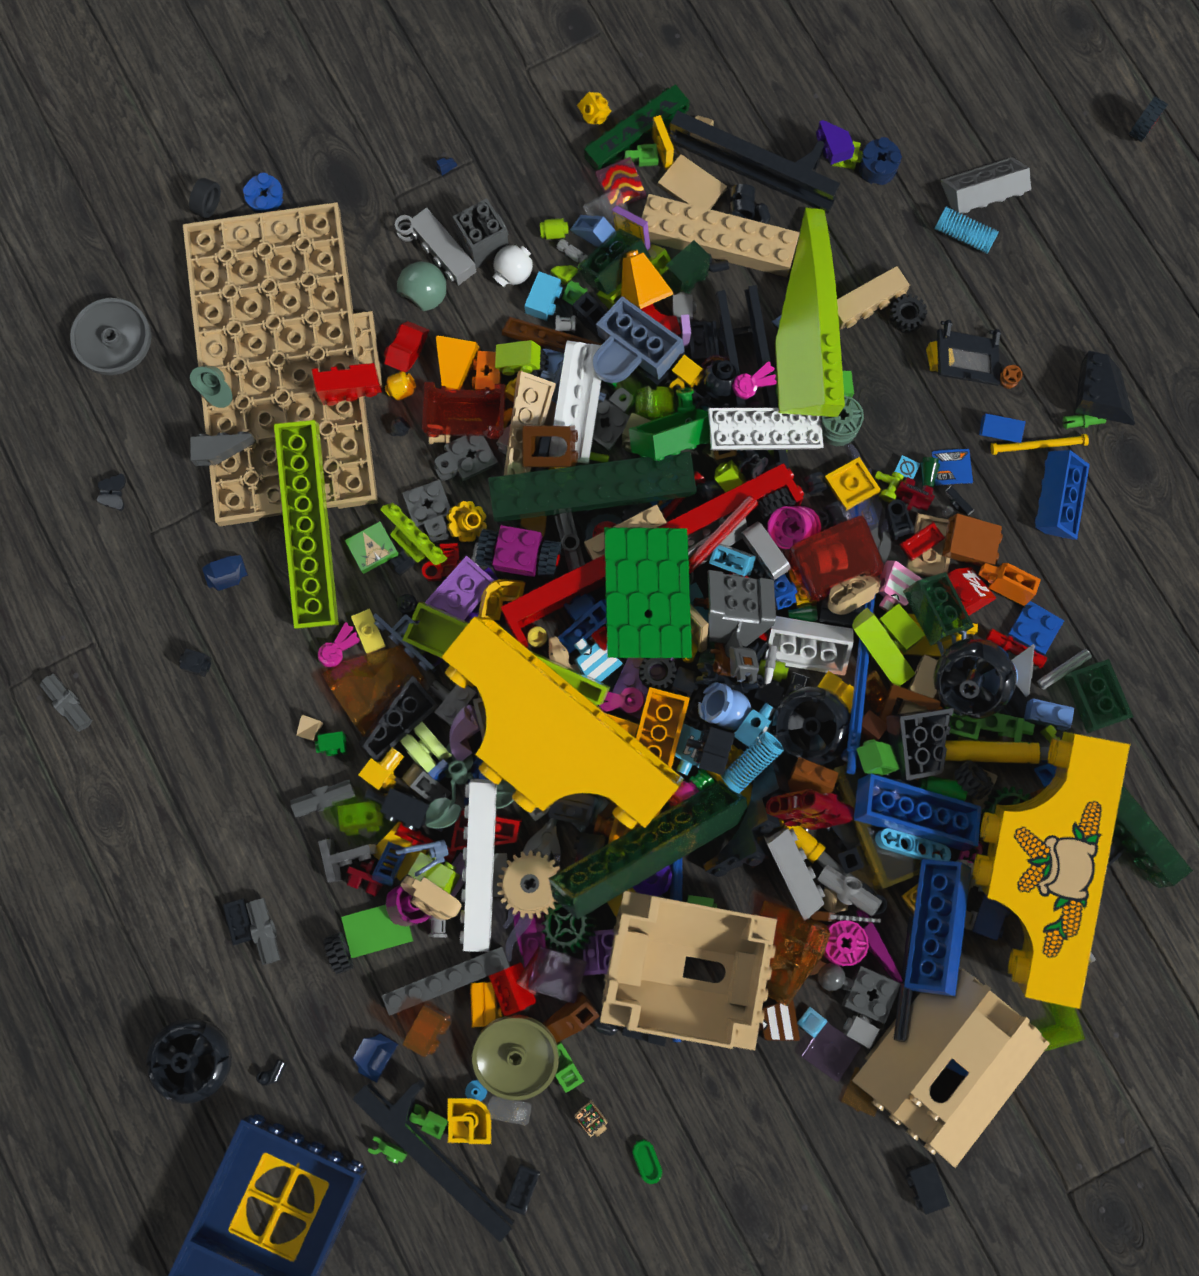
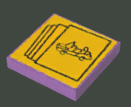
[612,206,650,252]

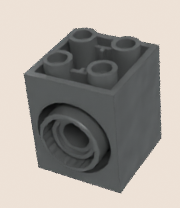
[453,198,509,268]

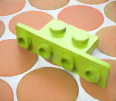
[380,503,447,565]

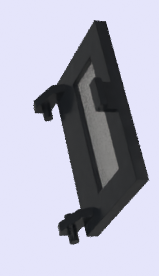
[937,320,1001,386]

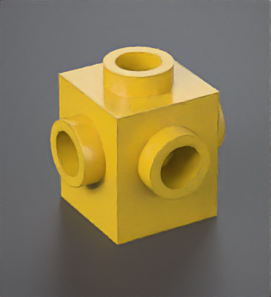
[577,92,611,124]

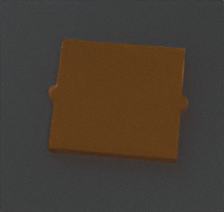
[841,1067,878,1117]

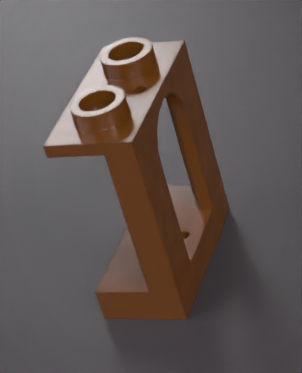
[523,425,578,467]
[879,683,942,723]

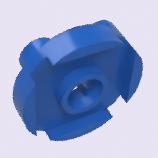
[243,173,283,213]

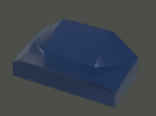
[202,555,248,591]
[353,1033,399,1083]

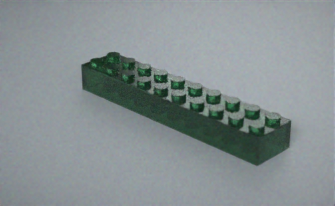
[488,451,696,522]
[549,780,748,919]

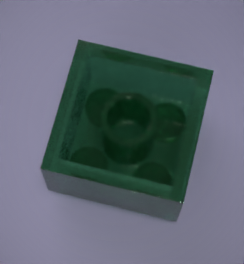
[664,240,711,294]

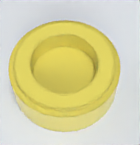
[527,626,548,648]

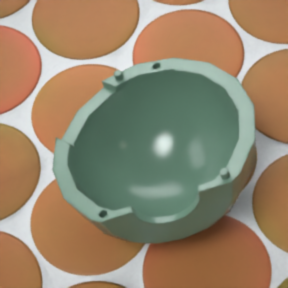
[397,261,446,311]

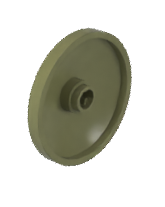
[472,1015,559,1100]

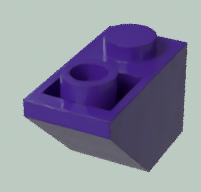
[816,120,855,165]

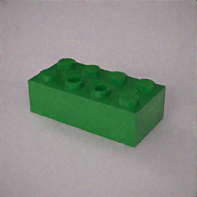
[629,408,710,461]

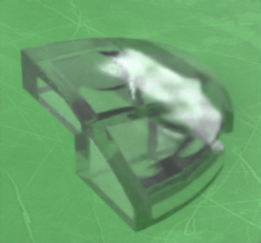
[583,187,629,229]

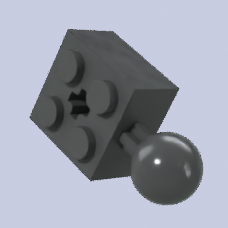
[818,963,901,1024]

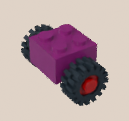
[476,525,562,579]

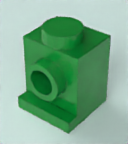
[315,731,348,756]

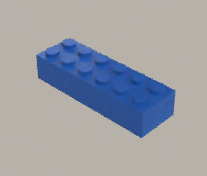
[854,774,981,851]
[904,859,972,996]

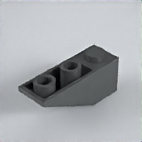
[190,431,256,466]

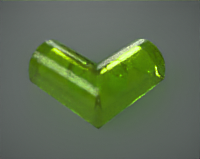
[1039,1003,1086,1052]

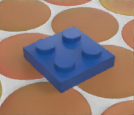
[1007,601,1064,656]

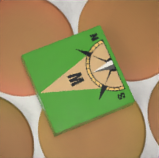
[345,522,399,574]

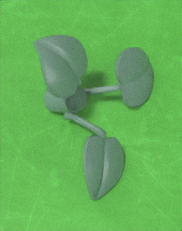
[425,743,517,828]

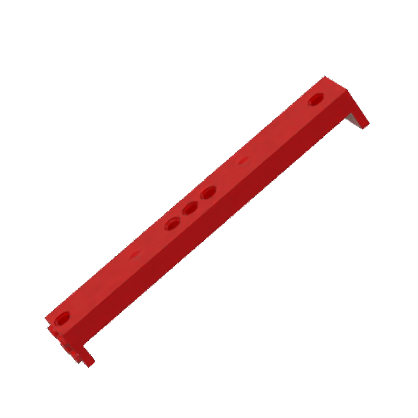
[501,463,804,648]

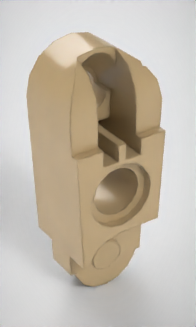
[828,574,881,615]
[401,876,462,920]

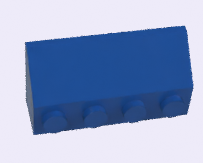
[1035,450,1090,540]

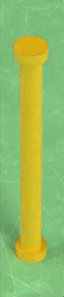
[991,434,1089,455]

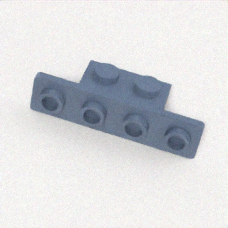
[373,613,436,673]

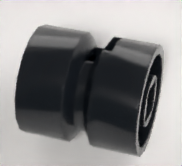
[729,184,755,220]

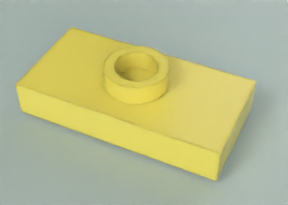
[351,609,386,654]

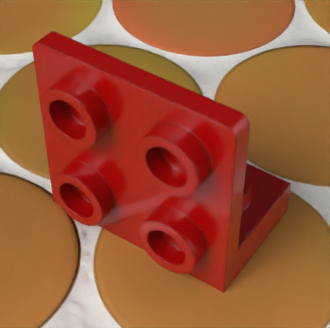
[489,963,536,1017]

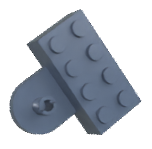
[593,296,684,383]

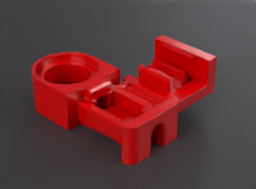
[422,543,461,581]

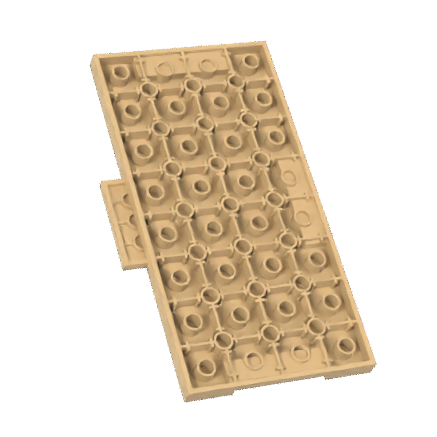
[183,202,383,526]

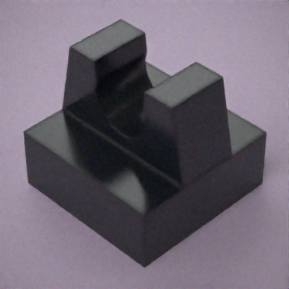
[388,547,416,576]

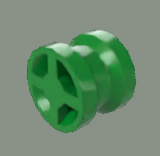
[689,769,715,794]

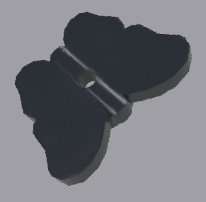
[97,474,126,511]

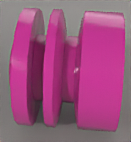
[768,506,821,549]
[819,920,869,966]

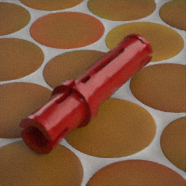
[986,628,1047,669]
[394,823,456,863]

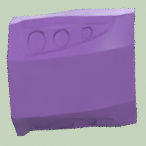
[583,929,614,975]

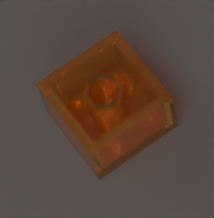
[402,1004,451,1057]

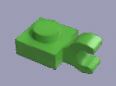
[624,144,658,166]
[409,1104,448,1140]
[368,1136,408,1164]

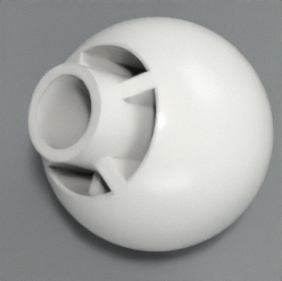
[492,245,533,287]

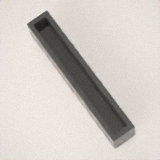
[382,947,511,1016]

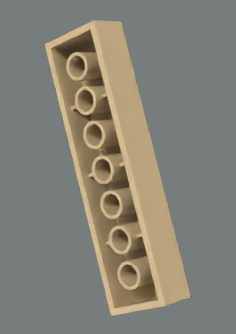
[642,194,800,277]

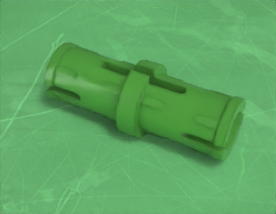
[1063,414,1106,429]

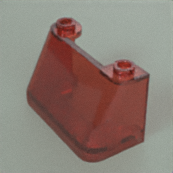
[422,382,507,439]
[788,516,884,602]

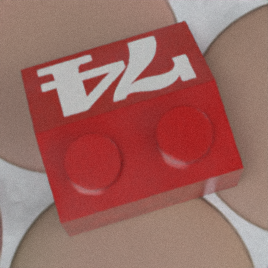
[938,567,996,620]

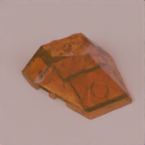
[322,645,424,736]
[759,901,831,1006]

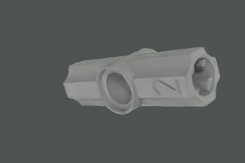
[818,865,882,917]

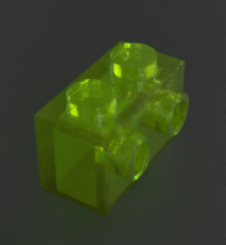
[337,801,385,836]

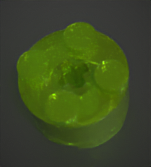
[635,386,675,421]

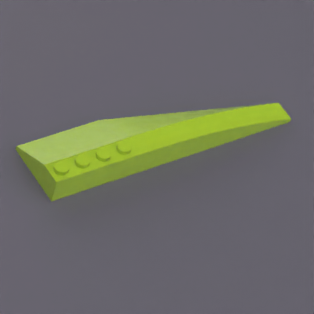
[775,208,845,417]

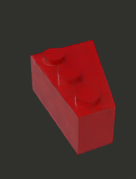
[312,363,382,406]
[450,808,522,852]

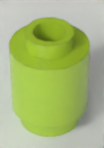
[540,218,569,240]
[757,659,789,683]

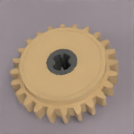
[497,851,565,919]

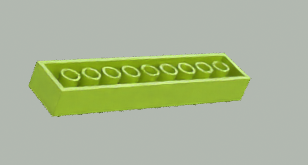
[274,420,339,629]

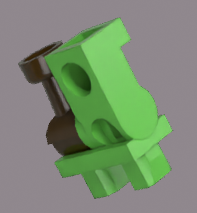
[977,713,1034,744]

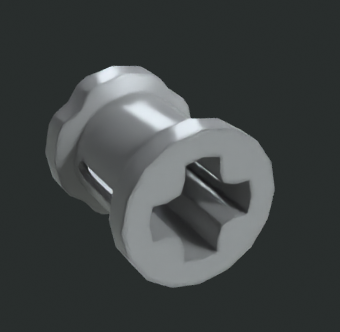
[556,315,576,333]
[429,915,447,937]

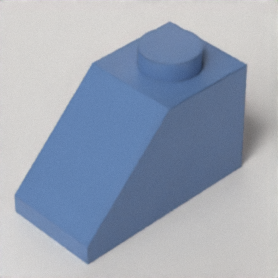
[570,215,617,247]

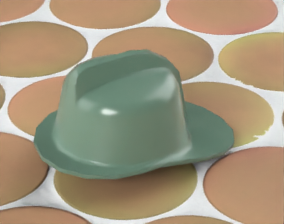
[190,365,233,408]

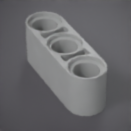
[741,521,791,580]

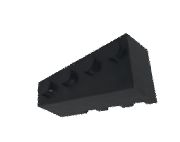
[359,673,439,761]

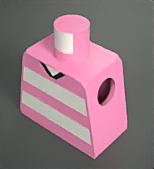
[878,561,925,612]

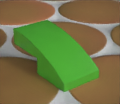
[555,1042,584,1093]

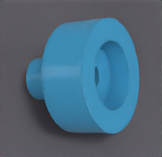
[465,1080,487,1101]

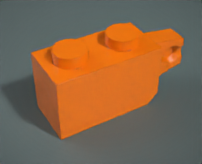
[978,563,1041,606]

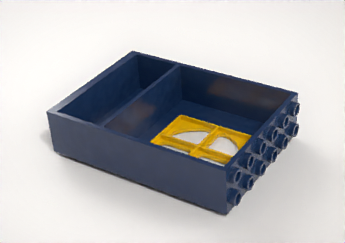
[168,1114,368,1276]

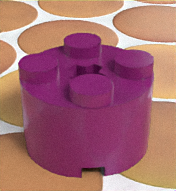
[386,881,429,927]

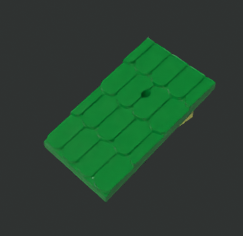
[604,527,692,658]

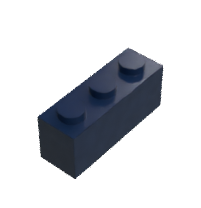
[970,893,1011,941]

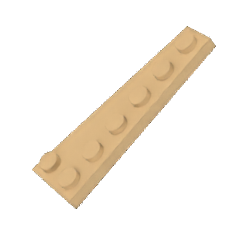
[501,371,556,499]

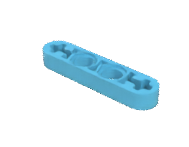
[875,828,951,861]

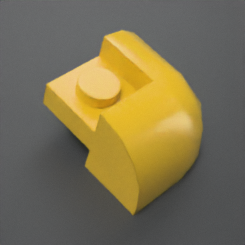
[447,1098,491,1144]

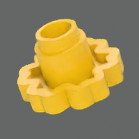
[446,501,487,542]

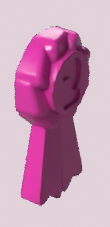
[732,361,777,399]
[318,622,360,667]
[599,687,644,713]

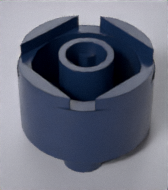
[859,137,902,185]

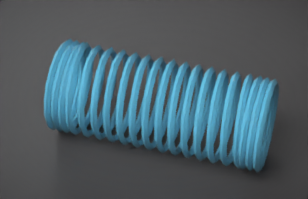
[935,206,998,254]
[721,731,784,793]

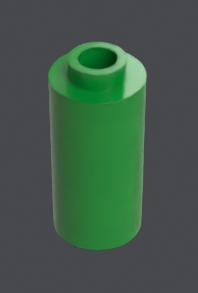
[917,776,967,801]

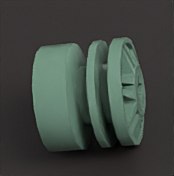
[821,395,864,446]

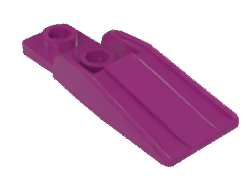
[856,907,903,983]
[512,908,547,977]

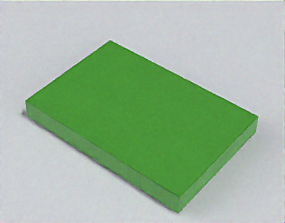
[341,905,414,958]

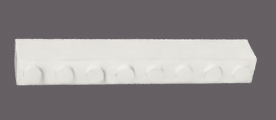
[460,779,497,952]

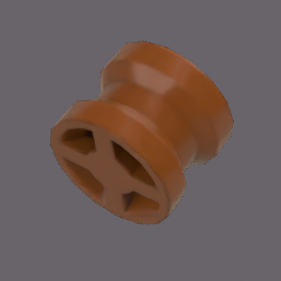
[1000,365,1022,389]
[593,814,614,838]

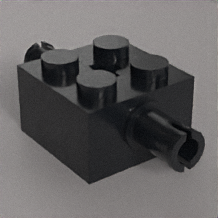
[364,786,443,832]

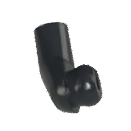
[755,203,771,224]
[701,253,729,273]
[592,1011,619,1036]
[256,1059,287,1086]

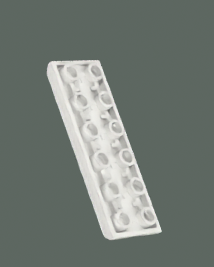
[549,341,602,464]
[708,408,823,450]

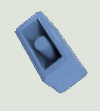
[1024,699,1074,731]

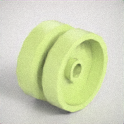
[400,722,452,773]

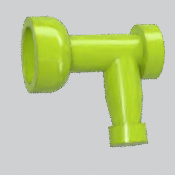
[875,471,904,503]

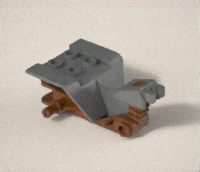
[693,570,776,684]

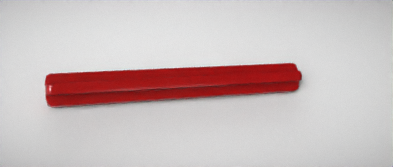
[688,496,758,575]

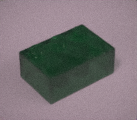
[577,228,651,295]
[903,572,974,646]
[1064,659,1133,734]

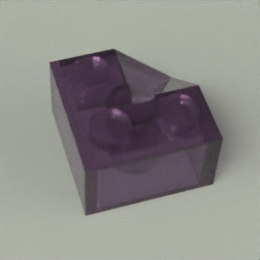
[528,947,588,1003]

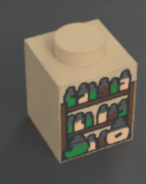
[574,1100,608,1137]

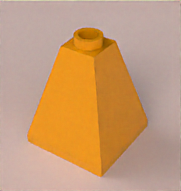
[621,249,673,309]
[436,335,481,394]

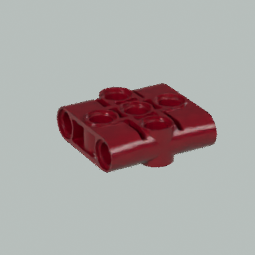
[766,789,855,830]

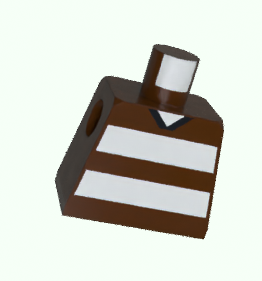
[758,998,800,1041]

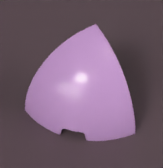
[450,705,480,761]

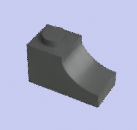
[402,762,452,803]

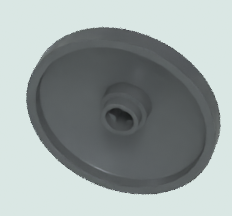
[70,298,151,375]

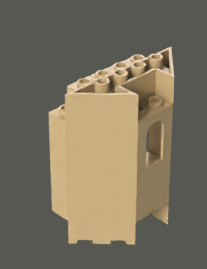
[600,891,777,1050]
[852,968,1050,1168]

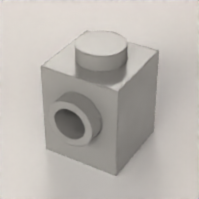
[672,293,696,325]
[843,1014,880,1049]

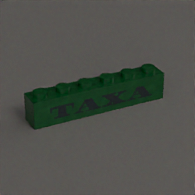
[584,84,690,175]

